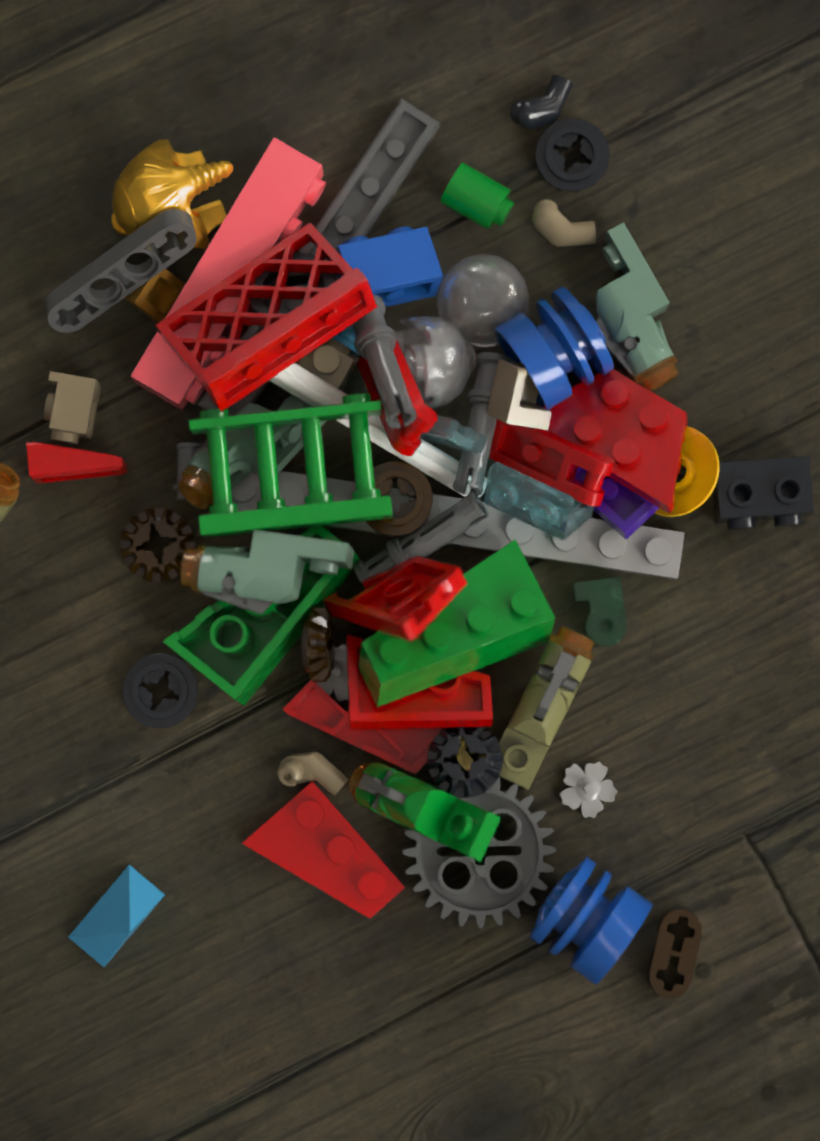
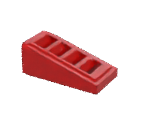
[26,441,128,484]

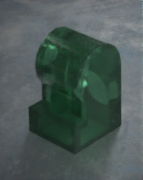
[571,577,627,647]

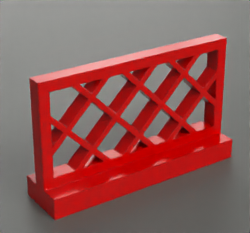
[155,223,377,412]

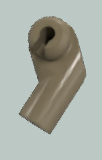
[532,199,596,247]
[277,751,349,796]

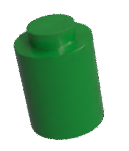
[440,162,515,230]

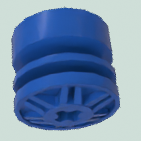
[494,286,614,410]
[529,857,653,985]

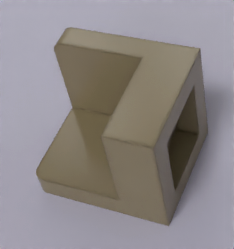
[486,359,552,430]

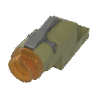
[499,626,595,790]

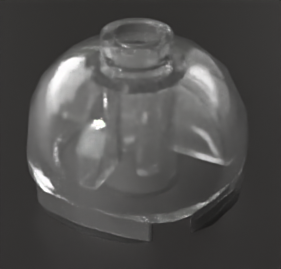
[437,254,530,348]
[395,316,476,408]

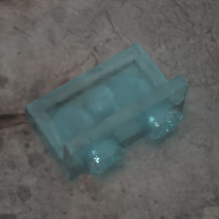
[484,462,594,541]

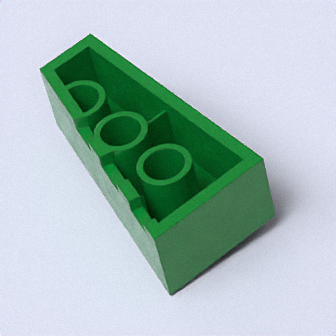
[162,526,361,706]
[358,539,555,707]

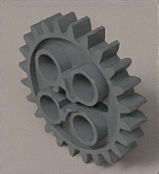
[403,777,556,928]

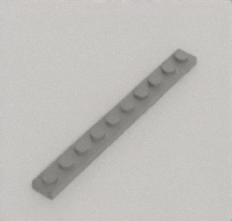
[231,471,685,580]

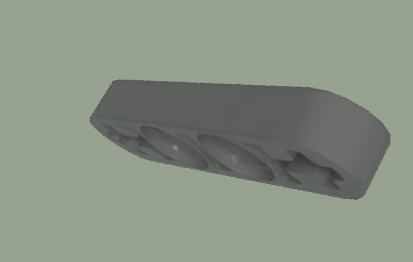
[45,209,197,333]

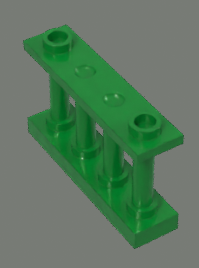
[189,394,393,538]

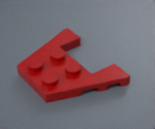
[283,680,447,775]

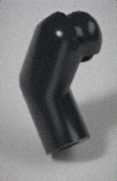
[510,75,573,129]

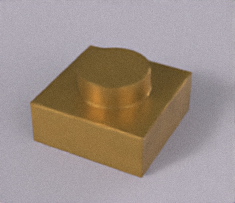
[125,269,185,323]

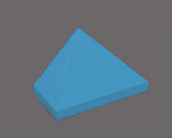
[68,865,165,967]

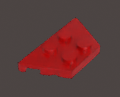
[547,369,688,514]
[323,556,467,641]

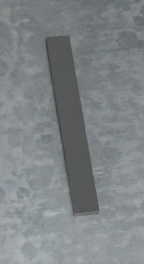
[198,98,440,416]

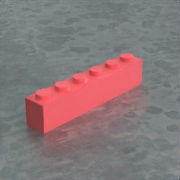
[131,137,326,411]

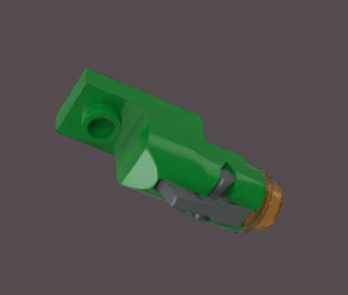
[349,762,501,862]

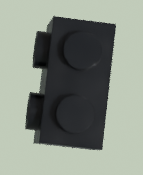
[713,456,814,530]

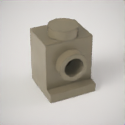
[298,338,360,391]
[44,371,101,445]

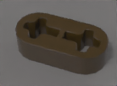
[648,909,702,998]

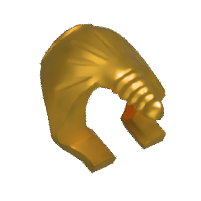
[111,139,233,249]

